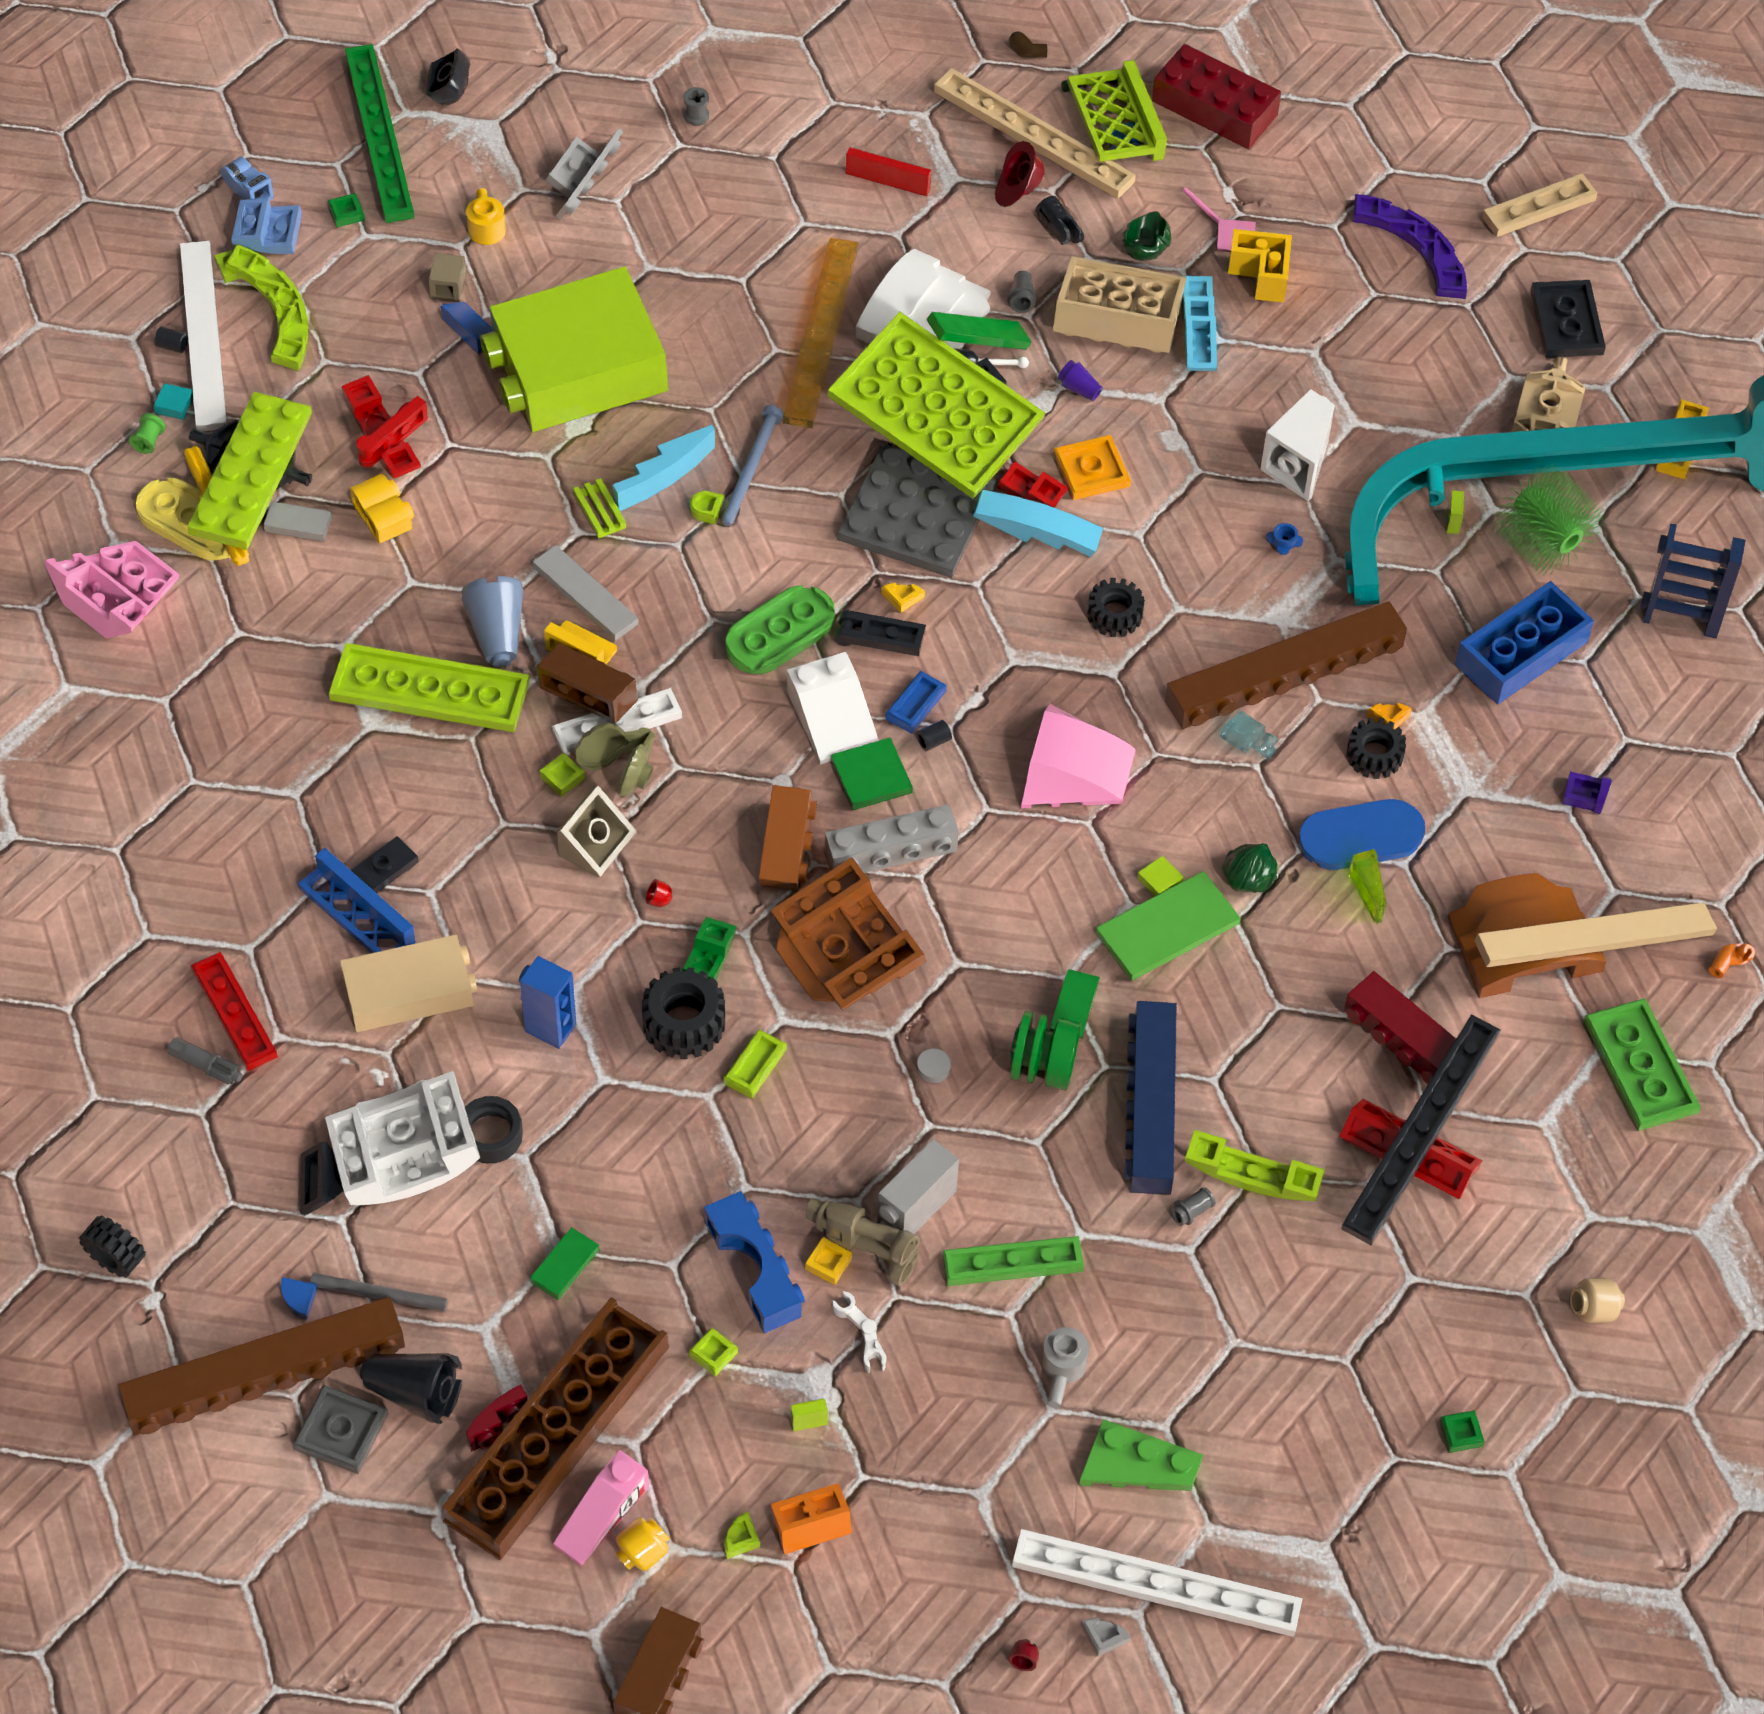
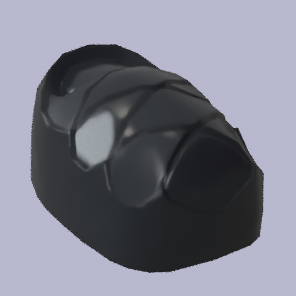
[426,48,471,106]

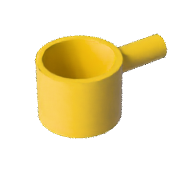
[466,188,506,245]

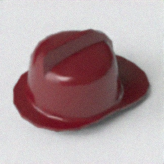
[995,141,1044,207]

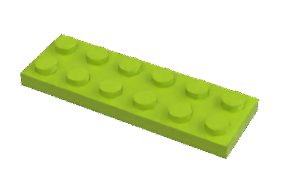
[188,392,312,550]
[329,643,530,733]

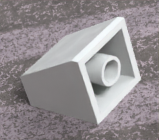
[1260,389,1335,501]

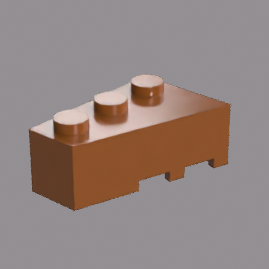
[758,785,817,891]

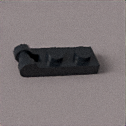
[834,610,926,656]

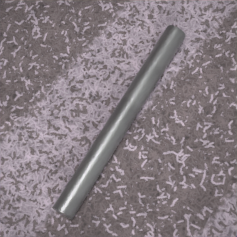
[310,1273,448,1312]

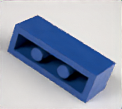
[519,956,577,1049]

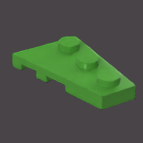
[1079,1419,1203,1491]

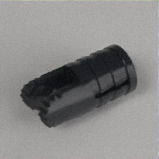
[1035,196,1084,245]

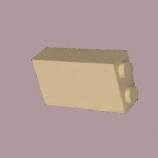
[340,934,478,1033]

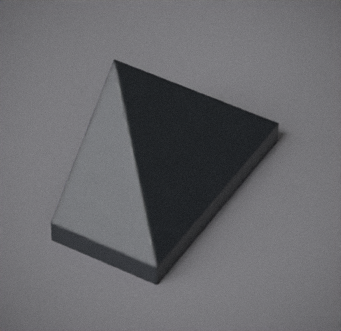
[300,1141,344,1216]

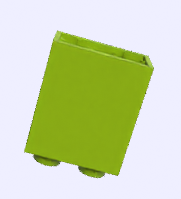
[480,266,669,433]

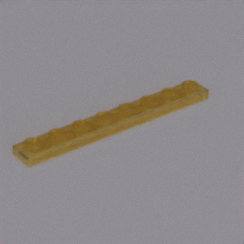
[783,238,859,429]

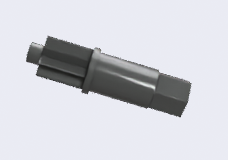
[168,1037,243,1085]

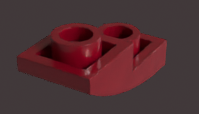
[466,1384,528,1452]

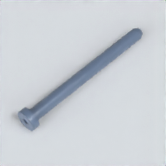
[722,405,784,526]

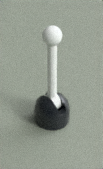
[958,349,1029,369]

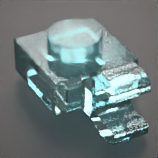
[1220,710,1278,759]

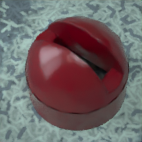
[1008,1639,1039,1671]

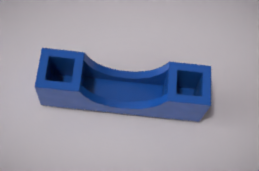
[704,1191,805,1334]

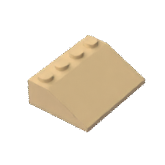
[1053,256,1187,353]

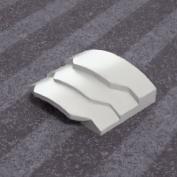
[856,249,991,351]
[325,1071,480,1205]

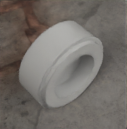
[917,1048,951,1083]

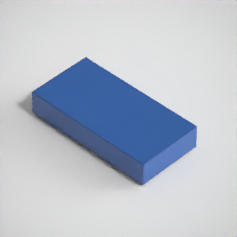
[886,671,947,734]

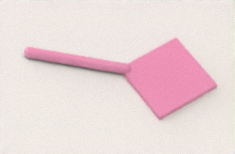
[1183,187,1256,252]

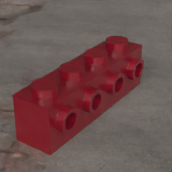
[1344,971,1456,1084]

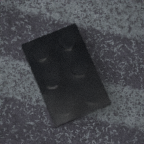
[1531,280,1606,358]

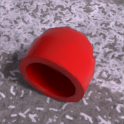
[645,879,672,907]

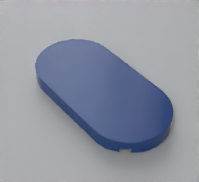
[1298,799,1426,870]

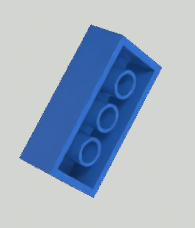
[1455,581,1594,705]

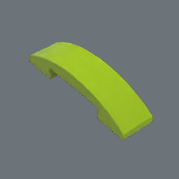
[1185,1129,1325,1201]

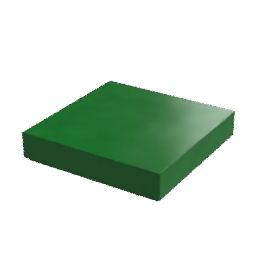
[831,737,913,811]

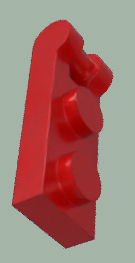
[356,396,428,467]

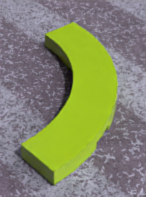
[225,244,309,371]

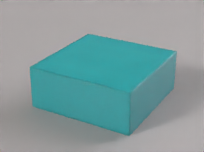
[154,383,193,420]

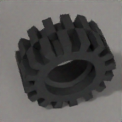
[1087,578,1145,637]
[1346,718,1406,779]
[79,1215,146,1278]

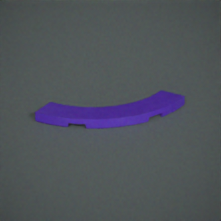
[1353,194,1467,299]

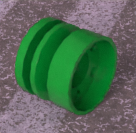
[1010,1011,1081,1091]

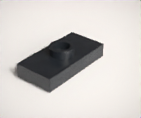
[351,836,419,893]

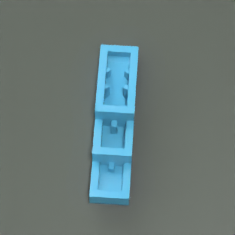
[1182,276,1217,371]
[613,425,715,511]
[973,490,1103,557]

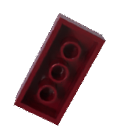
[1152,43,1282,150]

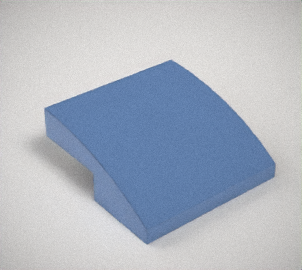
[231,198,302,254]

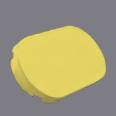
[136,478,230,560]

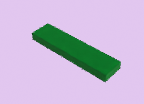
[927,312,1032,350]

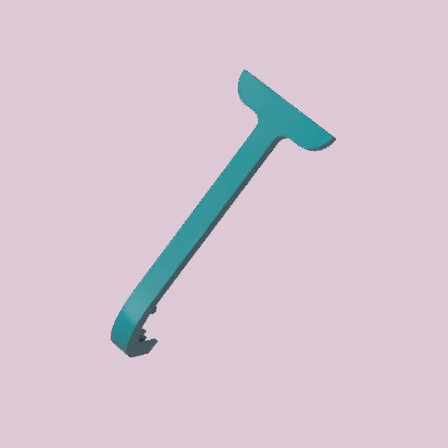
[1345,375,1764,606]

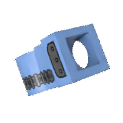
[221,156,274,201]

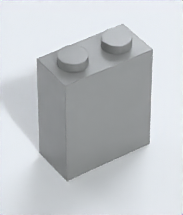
[877,1139,959,1234]

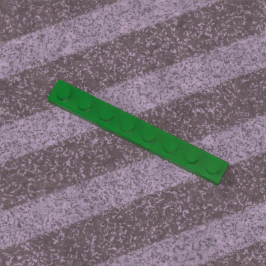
[345,44,415,223]

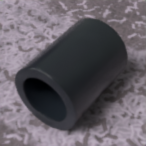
[154,326,188,354]
[916,720,952,751]

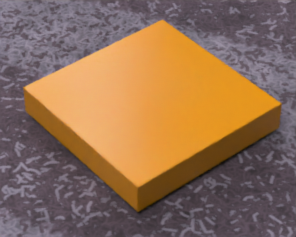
[1053,435,1131,500]

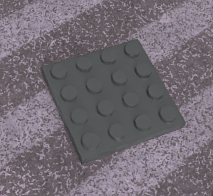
[838,444,996,578]

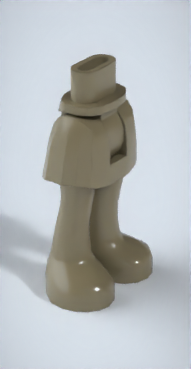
[806,1198,920,1286]

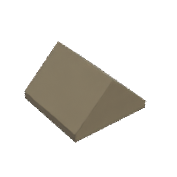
[557,785,637,877]

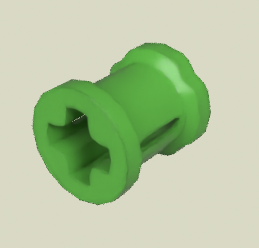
[129,413,166,454]

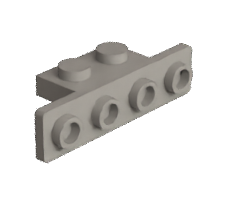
[545,128,624,220]

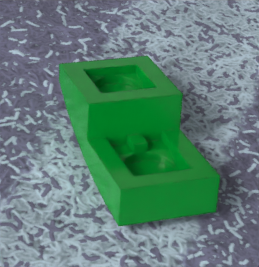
[682,917,737,980]
[1050,969,1100,1039]

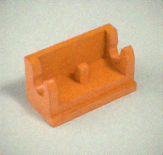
[770,1483,852,1555]

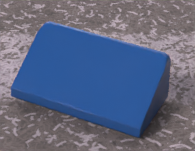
[441,302,493,354]

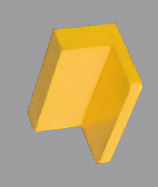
[544,620,617,665]

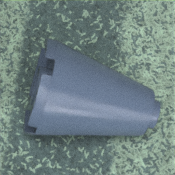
[461,576,524,668]

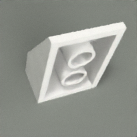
[787,652,879,765]

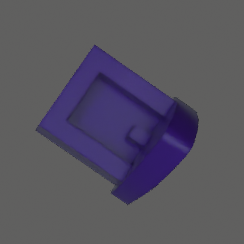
[1562,771,1612,814]

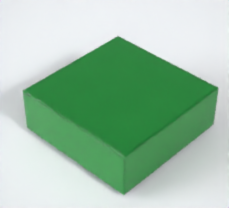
[328,193,365,228]
[1440,1410,1485,1453]

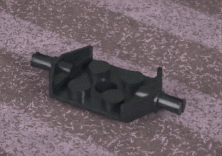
[189,419,313,490]

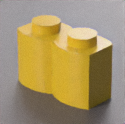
[349,473,414,544]

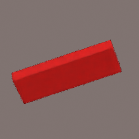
[846,147,931,196]

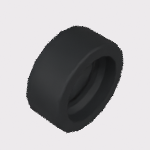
[465,1096,523,1164]

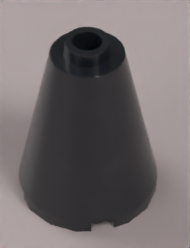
[360,1353,462,1424]

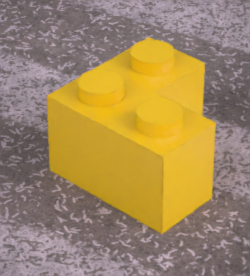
[1228,229,1292,303]

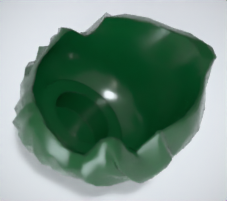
[1122,211,1171,262]
[1222,843,1278,893]

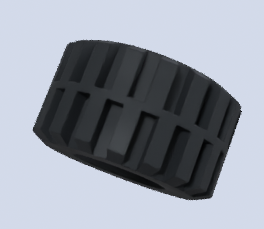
[642,967,725,1059]

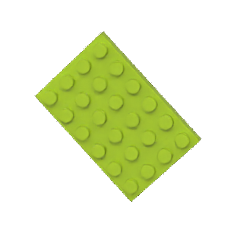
[827,311,1045,499]

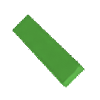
[943,1236,1084,1286]

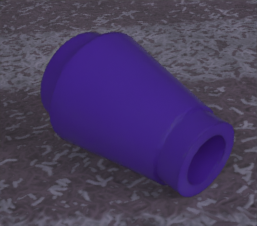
[1057,360,1103,402]

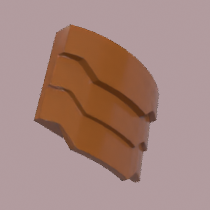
[770,857,926,1011]
[1448,873,1606,998]

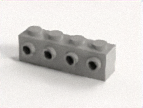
[824,804,959,873]

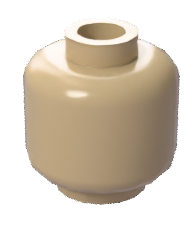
[1570,1278,1625,1324]

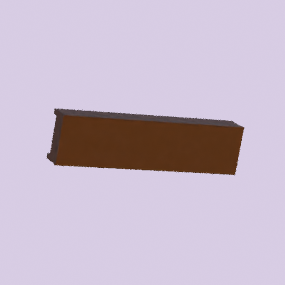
[442,1297,669,1560]

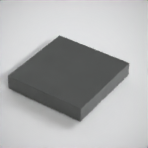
[293,1385,389,1474]

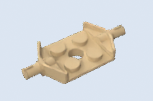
[1512,357,1586,432]

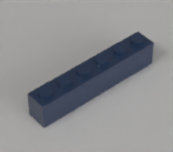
[1124,1001,1177,1195]

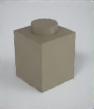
[429,253,466,302]

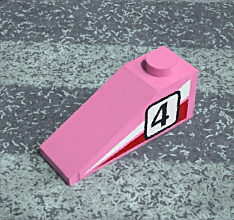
[553,1450,649,1567]

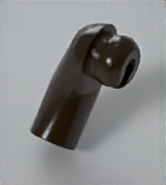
[1009,31,1047,58]

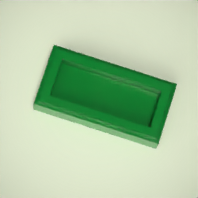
[530,1227,600,1301]

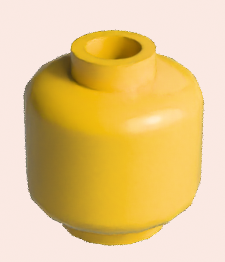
[616,1517,670,1571]

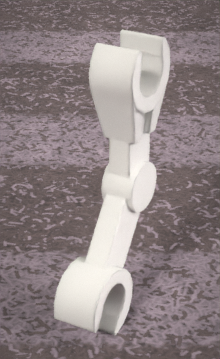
[832,1291,886,1373]

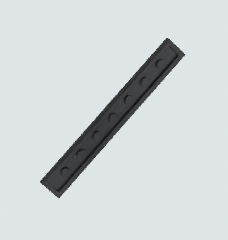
[1341,1014,1501,1246]

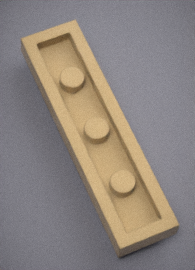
[1482,173,1597,237]

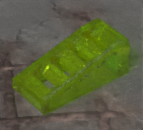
[1348,849,1386,924]

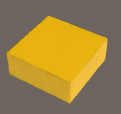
[805,1237,852,1285]

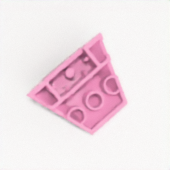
[45,541,179,639]
[1021,704,1136,809]

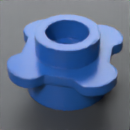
[1266,523,1303,555]

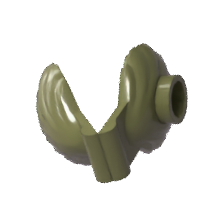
[575,723,655,798]

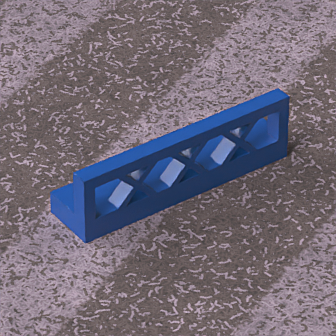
[298,848,416,953]

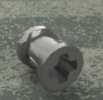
[683,87,709,126]

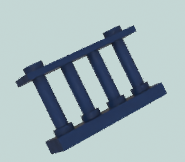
[1640,524,1746,639]

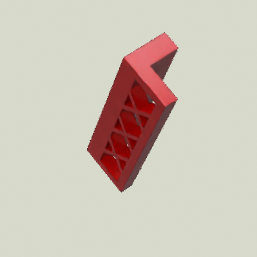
[1339,1099,1482,1199]

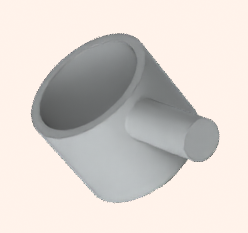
[1042,1327,1089,1408]

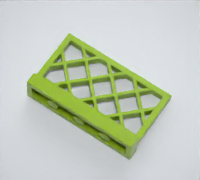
[1067,60,1167,162]

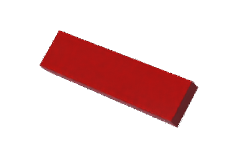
[191,952,278,1072]

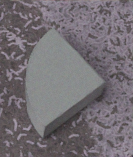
[1081,1618,1131,1657]

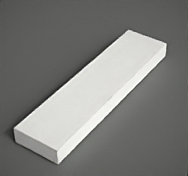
[552,688,682,755]

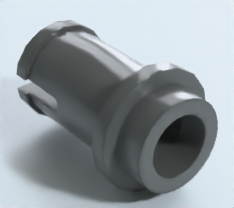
[1170,1187,1216,1226]

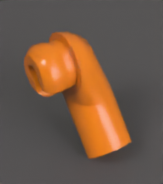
[1708,943,1755,978]

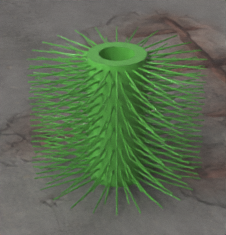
[1492,463,1605,576]

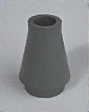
[1007,271,1037,313]

